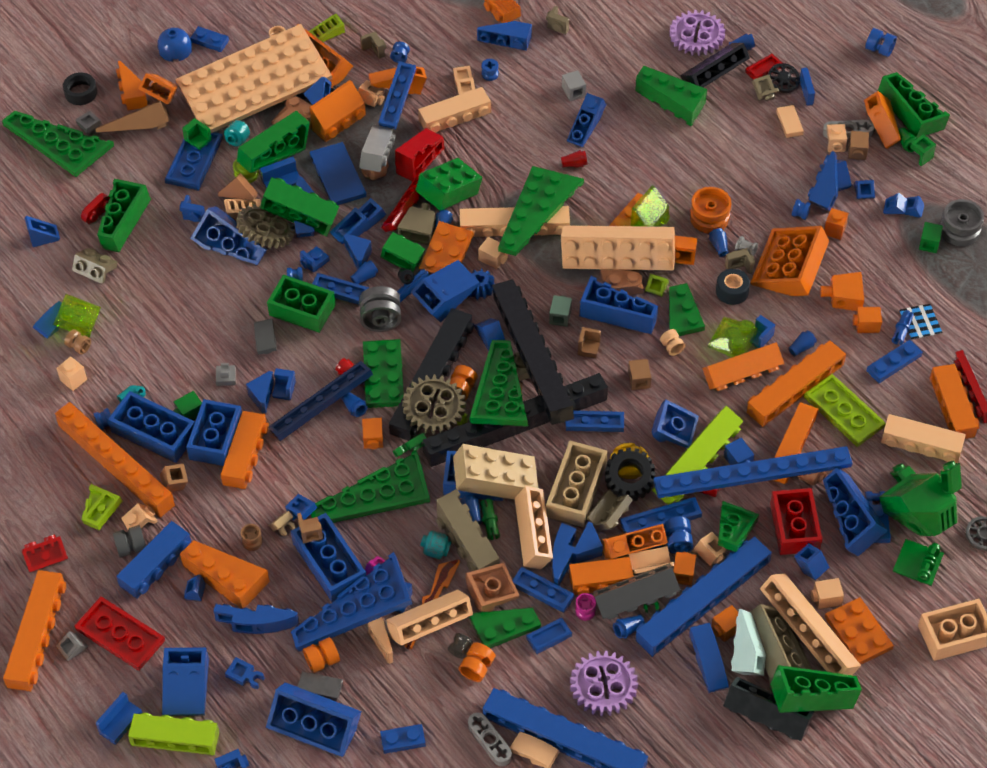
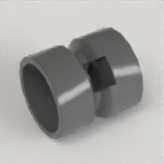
[112,525,146,558]

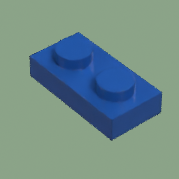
[190,26,229,52]
[380,724,426,754]

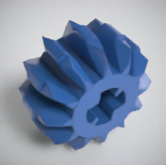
[469,268,495,300]

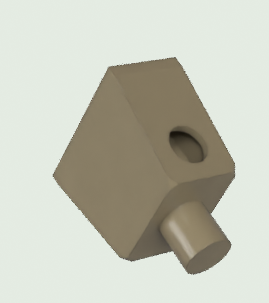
[398,203,435,245]

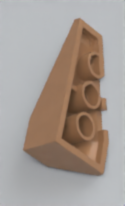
[95,101,170,133]

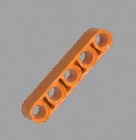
[774,402,819,485]

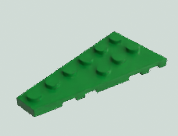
[2,111,114,177]
[498,166,584,256]
[470,340,528,426]
[311,450,430,523]

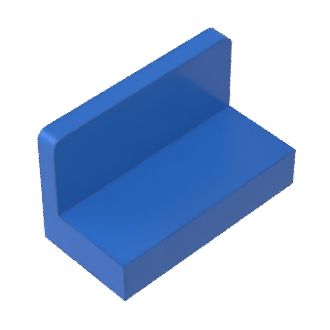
[260,157,300,189]
[96,692,143,745]

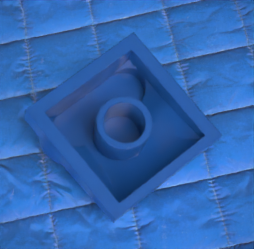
[652,399,699,448]

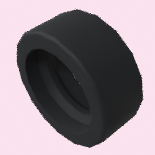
[63,72,98,105]

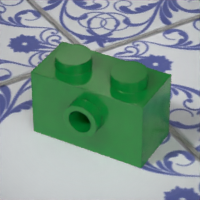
[380,232,425,273]

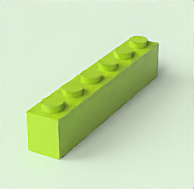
[652,406,743,505]

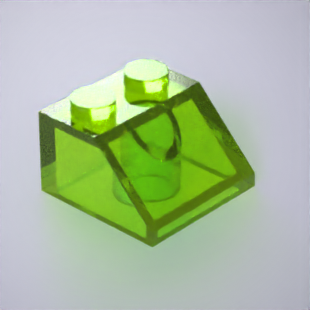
[631,185,670,227]

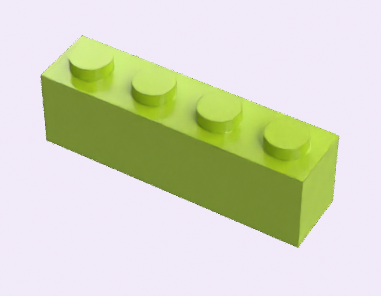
[128,713,219,755]

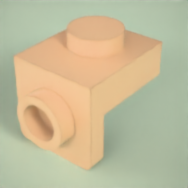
[826,124,847,152]
[121,503,158,530]

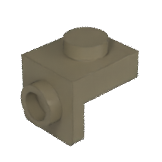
[546,6,569,35]
[360,31,386,59]
[752,75,779,101]
[725,248,755,273]

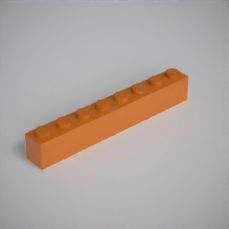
[55,402,175,518]

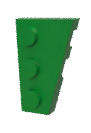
[669,283,705,337]
[718,501,759,552]
[469,608,541,649]

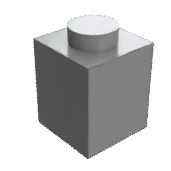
[562,70,586,101]

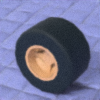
[716,269,750,305]

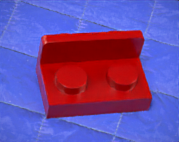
[21,534,68,573]

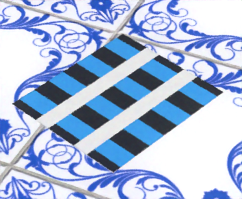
[899,304,943,339]

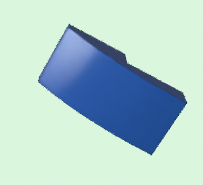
[33,301,74,339]

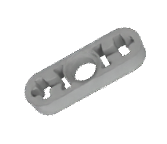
[823,120,875,138]
[468,713,512,766]

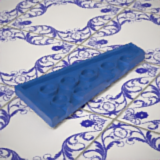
[291,552,413,652]

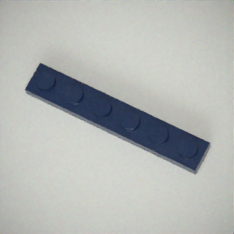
[268,361,373,441]

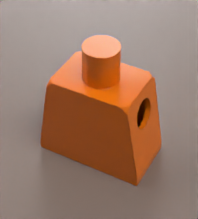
[138,73,178,105]
[820,272,864,311]

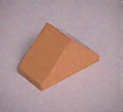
[218,173,258,200]

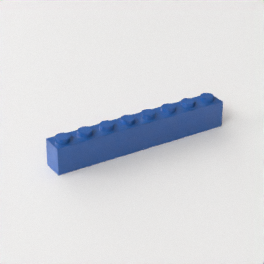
[635,536,772,657]
[482,688,648,768]

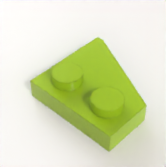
[82,484,123,530]

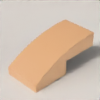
[453,66,475,95]
[510,732,560,768]

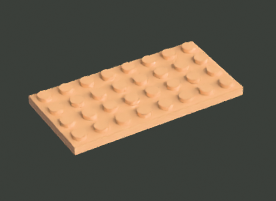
[175,24,332,133]

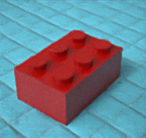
[770,488,822,555]

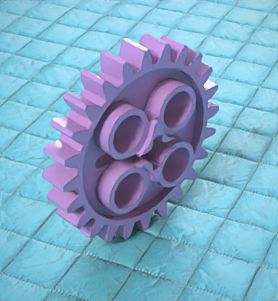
[669,10,725,56]
[570,651,638,716]

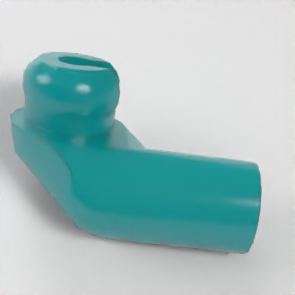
[117,385,146,402]

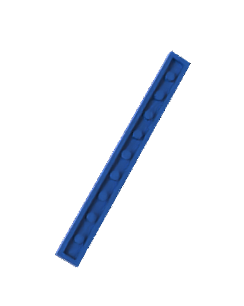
[654,446,853,498]

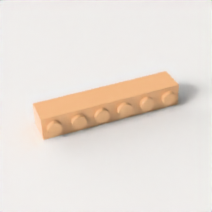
[460,206,570,237]
[760,573,861,675]

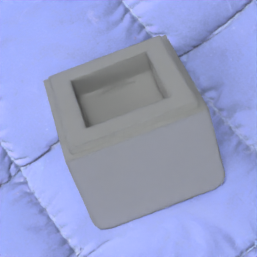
[56,631,88,661]

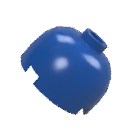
[157,28,192,62]

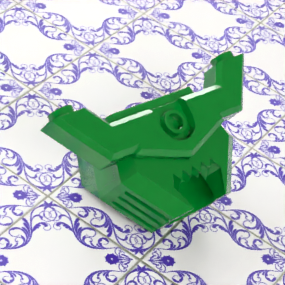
[879,460,962,536]

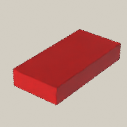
[745,53,782,79]

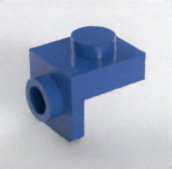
[180,195,205,222]

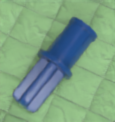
[891,310,914,345]

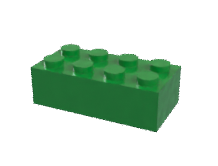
[260,177,340,237]

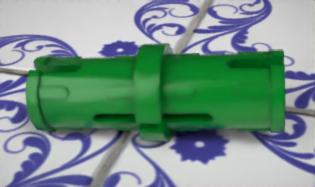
[480,499,500,540]

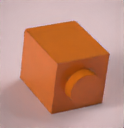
[824,208,849,240]
[853,307,882,333]
[362,418,384,449]
[673,552,696,586]
[711,605,738,642]

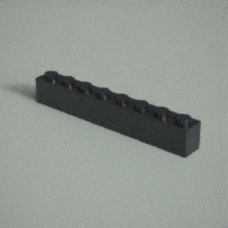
[389,308,474,441]

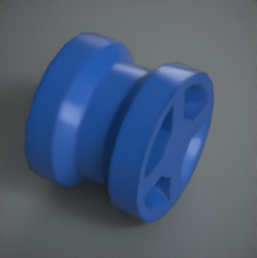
[390,41,410,63]
[481,59,499,81]
[792,199,811,220]
[287,267,303,281]
[93,408,111,430]

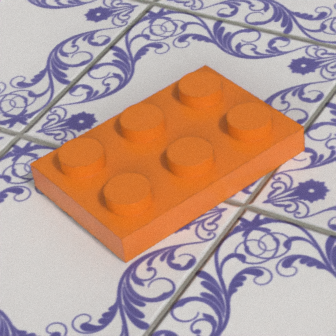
[419,221,474,275]
[825,597,894,665]

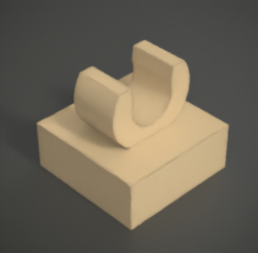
[268,511,295,536]

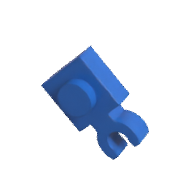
[225,657,265,689]

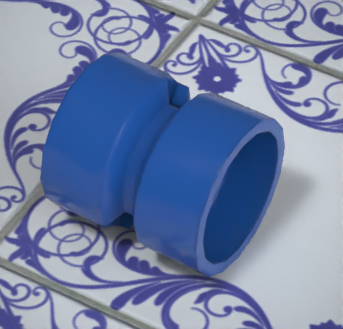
[865,28,897,57]
[665,517,693,554]

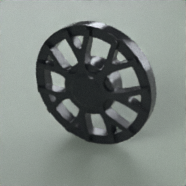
[768,63,800,93]

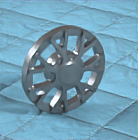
[966,516,987,551]

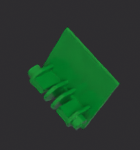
[892,539,944,586]

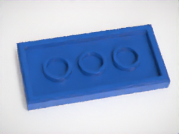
[165,132,223,191]
[309,142,367,205]

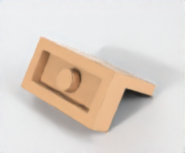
[627,546,674,574]

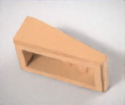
[224,199,261,220]
[368,617,393,664]

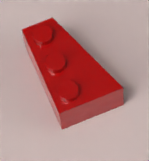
[395,128,444,182]

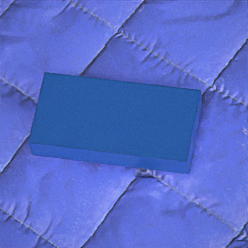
[800,68,815,106]
[526,617,572,655]

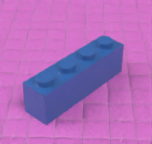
[116,521,191,599]

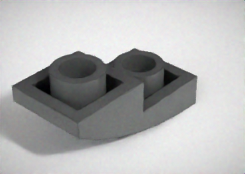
[254,318,277,355]

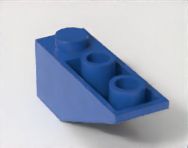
[477,21,532,51]
[566,93,606,147]
[808,151,838,211]

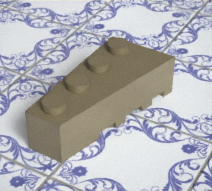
[436,489,500,572]

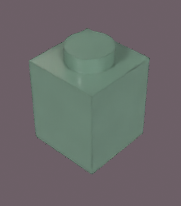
[549,295,572,327]

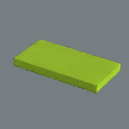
[804,374,886,447]

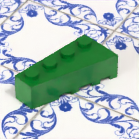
[635,66,707,126]
[878,72,950,138]
[237,111,310,173]
[97,179,151,252]
[770,665,862,713]

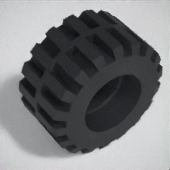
[605,448,655,501]

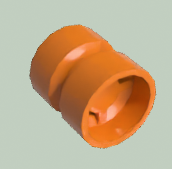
[450,365,478,401]
[303,637,340,674]
[458,642,496,682]

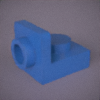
[300,246,330,273]
[285,494,317,520]
[214,749,250,768]

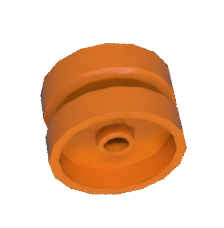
[690,187,732,234]

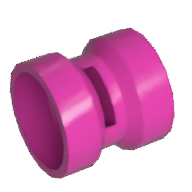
[575,593,596,621]

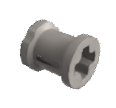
[735,236,758,256]

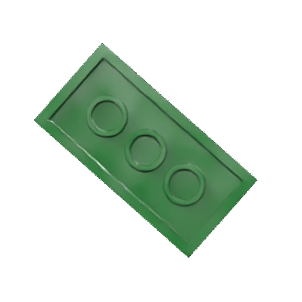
[363,339,404,408]

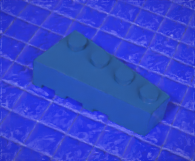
[579,276,658,334]
[823,467,888,556]

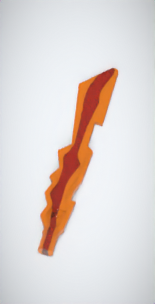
[404,559,460,650]

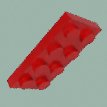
[74,596,166,671]

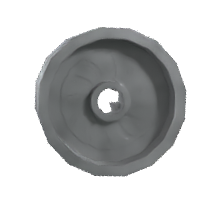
[940,199,984,246]
[359,286,401,332]

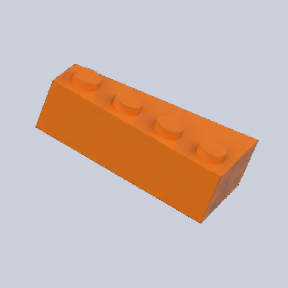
[180,540,270,609]

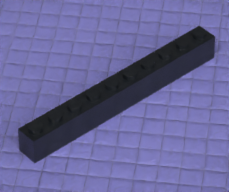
[492,279,576,425]
[423,373,608,467]

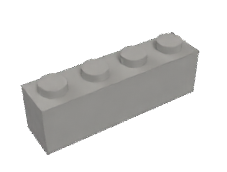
[359,124,396,172]

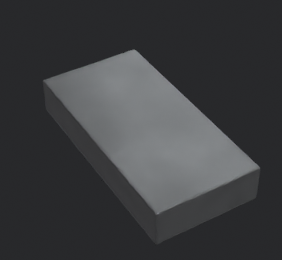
[298,671,343,701]

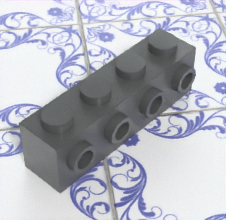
[593,563,680,619]

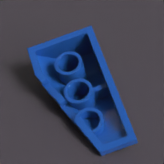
[190,206,267,265]

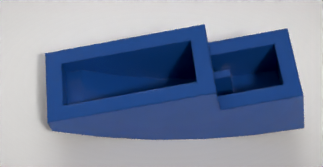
[330,198,386,244]
[552,523,576,586]
[689,622,729,693]

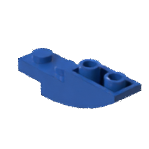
[213,604,299,634]

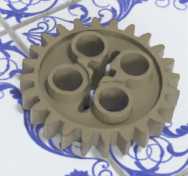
[236,204,295,249]
[402,374,466,435]

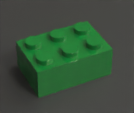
[415,158,483,211]
[267,275,336,333]

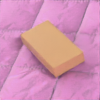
[776,105,804,138]

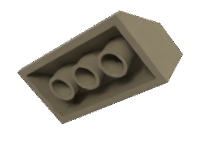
[750,604,812,683]

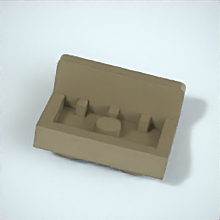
[72,248,118,284]
[586,490,633,532]

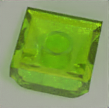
[53,294,101,337]
[708,317,758,357]

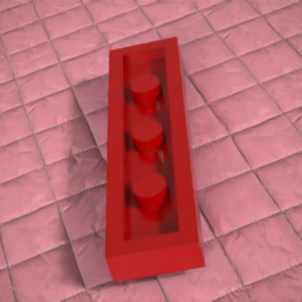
[381,176,420,232]
[953,350,987,423]

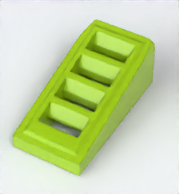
[309,14,345,42]

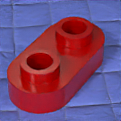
[81,193,110,224]

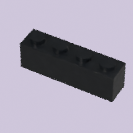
[680,43,750,88]
[723,677,815,741]

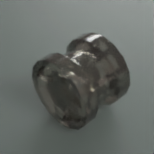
[448,633,473,659]

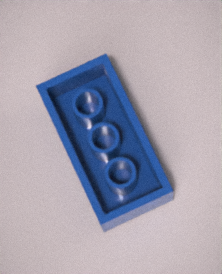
[108,391,195,463]
[291,513,366,602]

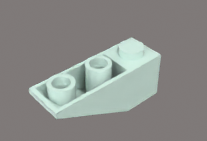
[731,609,766,676]

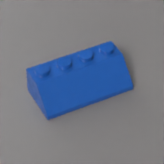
[266,682,362,757]

